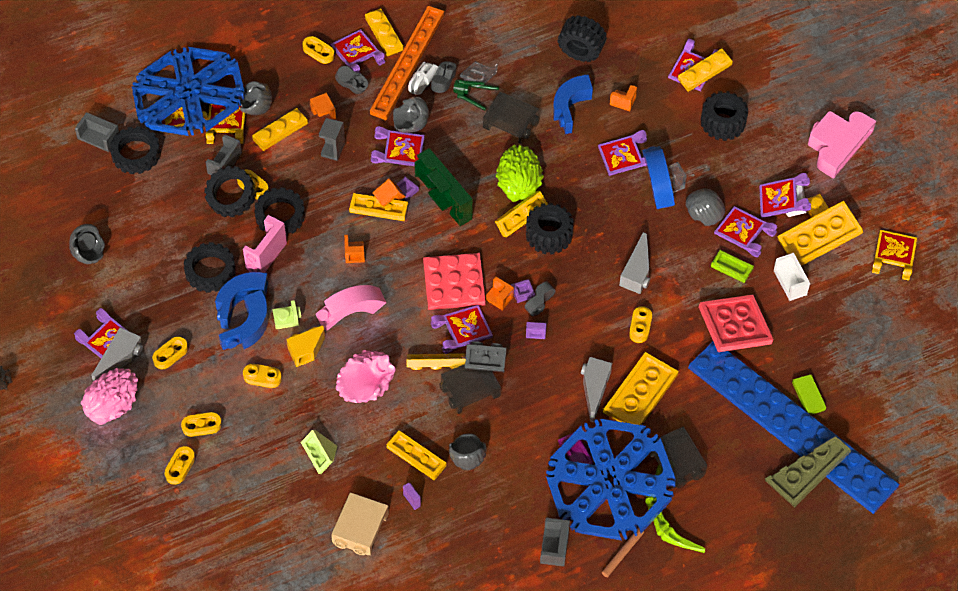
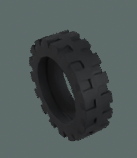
[110,126,161,174]
[204,166,256,217]
[254,188,305,236]
[184,242,236,293]

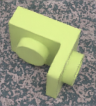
[272,300,301,329]

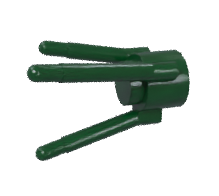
[453,79,499,110]

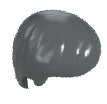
[240,81,273,115]
[393,97,429,133]
[685,188,725,226]
[69,224,105,264]
[449,434,487,470]

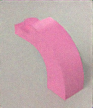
[316,285,386,331]

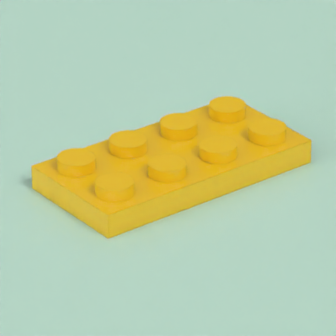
[777,201,863,266]
[603,352,679,425]

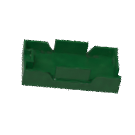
[414,148,473,227]

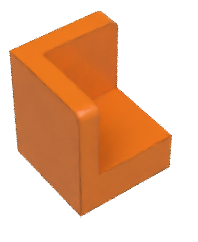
[610,85,637,111]
[310,93,336,120]
[373,179,406,207]
[344,235,365,263]
[485,277,514,311]

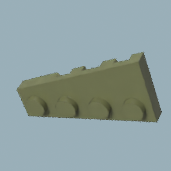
[765,436,851,508]

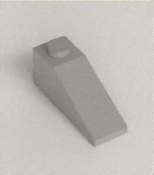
[619,232,651,294]
[92,328,143,381]
[581,357,612,422]

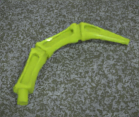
[645,461,705,553]

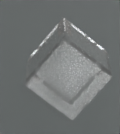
[667,162,687,193]

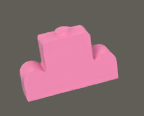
[808,112,876,179]

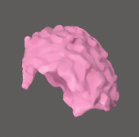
[336,350,395,403]
[81,368,138,425]

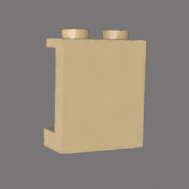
[331,493,389,556]

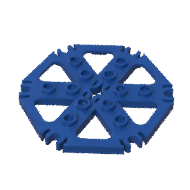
[132,47,245,136]
[546,419,676,541]

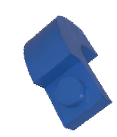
[553,75,593,134]
[642,146,675,209]
[215,272,268,329]
[218,290,268,350]

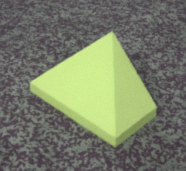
[301,430,337,474]

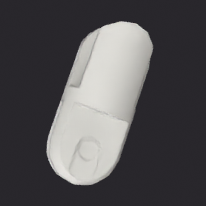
[408,62,438,95]

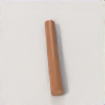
[601,528,644,578]

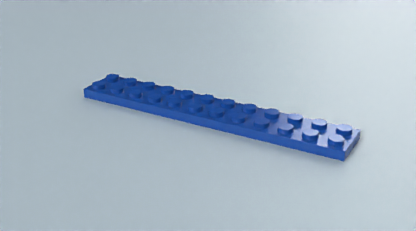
[688,342,900,514]

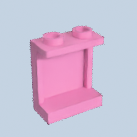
[243,215,287,273]

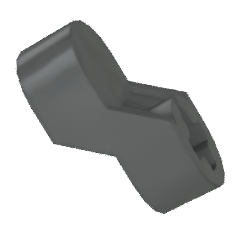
[431,62,457,93]
[335,66,368,94]
[525,281,555,316]

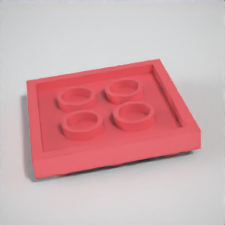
[423,253,485,310]
[699,295,774,352]

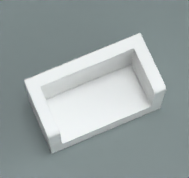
[774,253,810,301]

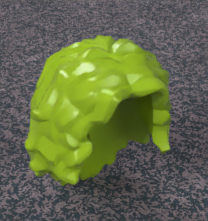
[496,145,544,202]

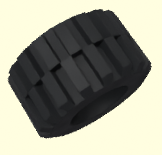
[557,15,607,62]
[701,91,748,141]
[526,203,573,255]

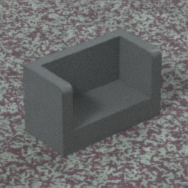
[75,112,119,152]
[319,118,345,161]
[206,135,242,175]
[540,518,570,566]

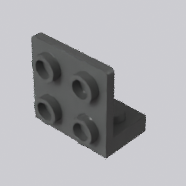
[465,342,507,372]

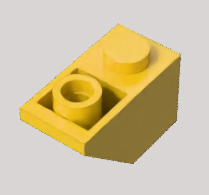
[286,325,325,367]

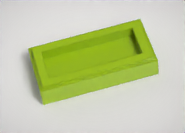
[711,250,754,283]
[792,375,826,415]

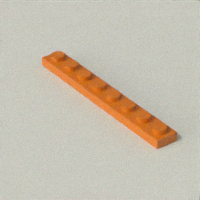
[370,6,444,120]

